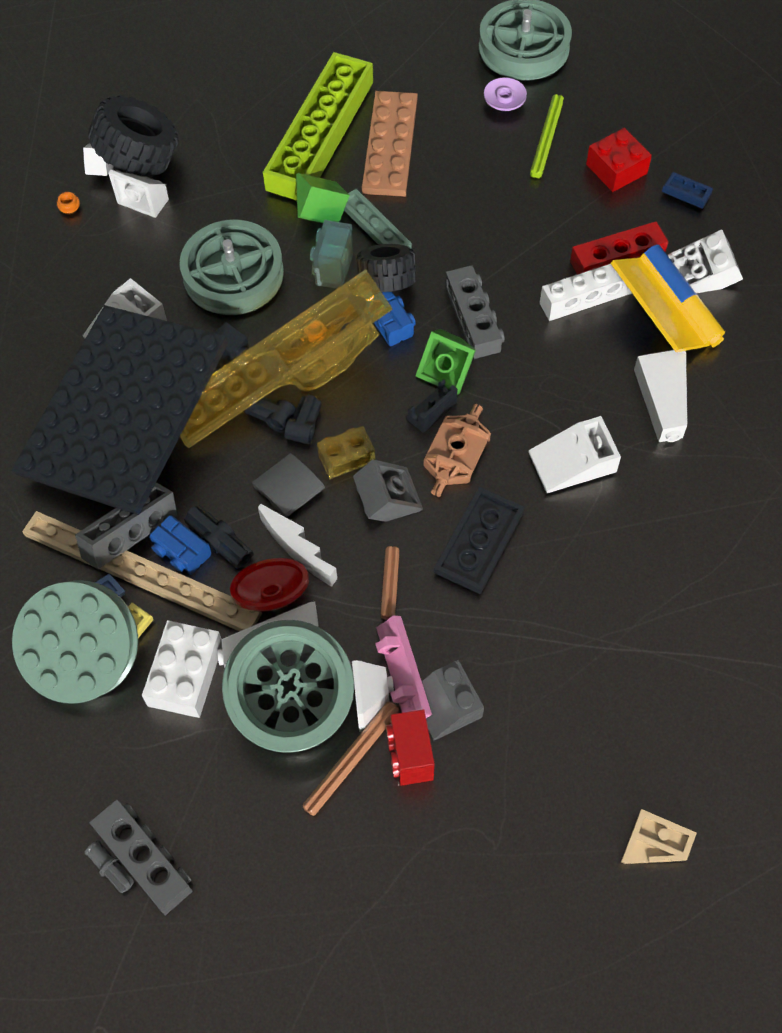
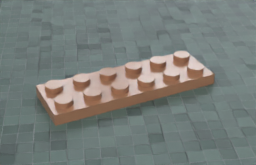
[362,91,418,197]

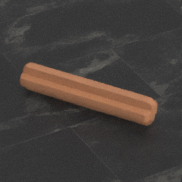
[381,546,399,620]

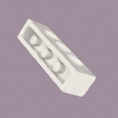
[540,264,632,321]

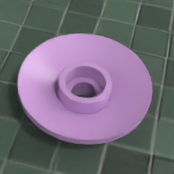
[484,78,527,111]

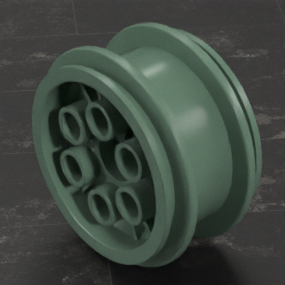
[222,620,354,752]

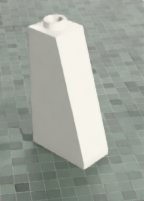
[634,350,687,442]
[218,602,319,669]

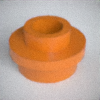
[57,192,80,213]

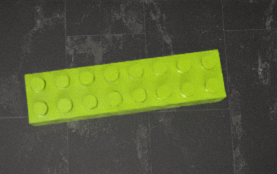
[263,52,373,200]

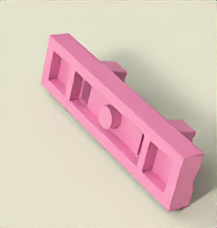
[375,615,432,718]

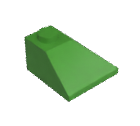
[416,329,476,395]

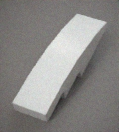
[258,504,337,587]

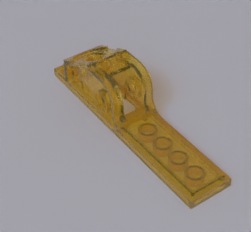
[180,269,393,448]

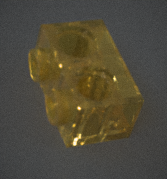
[317,426,375,479]

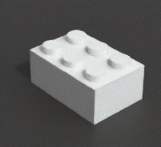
[142,620,222,718]

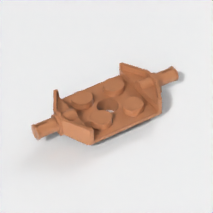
[424,404,491,497]

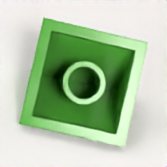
[296,173,350,226]

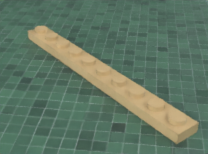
[22,511,262,631]

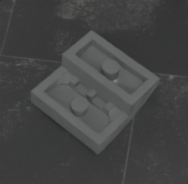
[252,453,325,518]

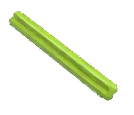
[530,94,564,178]

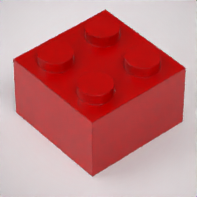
[586,128,652,192]
[386,709,434,786]

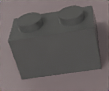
[353,460,423,522]
[422,660,484,741]

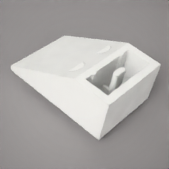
[668,230,743,293]
[83,278,167,338]
[529,416,621,493]

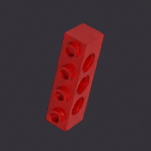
[570,222,668,275]

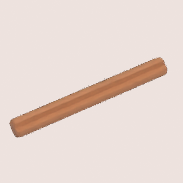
[303,701,399,816]

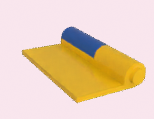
[611,245,725,352]

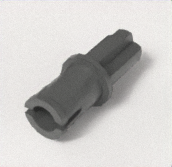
[85,840,134,893]

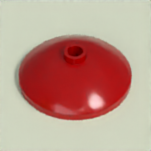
[230,558,309,612]

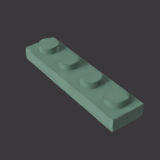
[344,189,412,248]

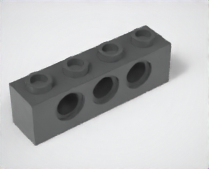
[445,265,505,359]
[75,483,177,569]
[89,800,193,916]

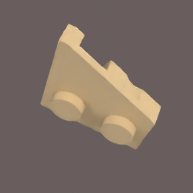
[621,809,696,864]

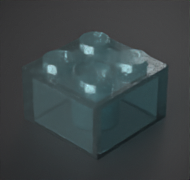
[310,220,353,290]

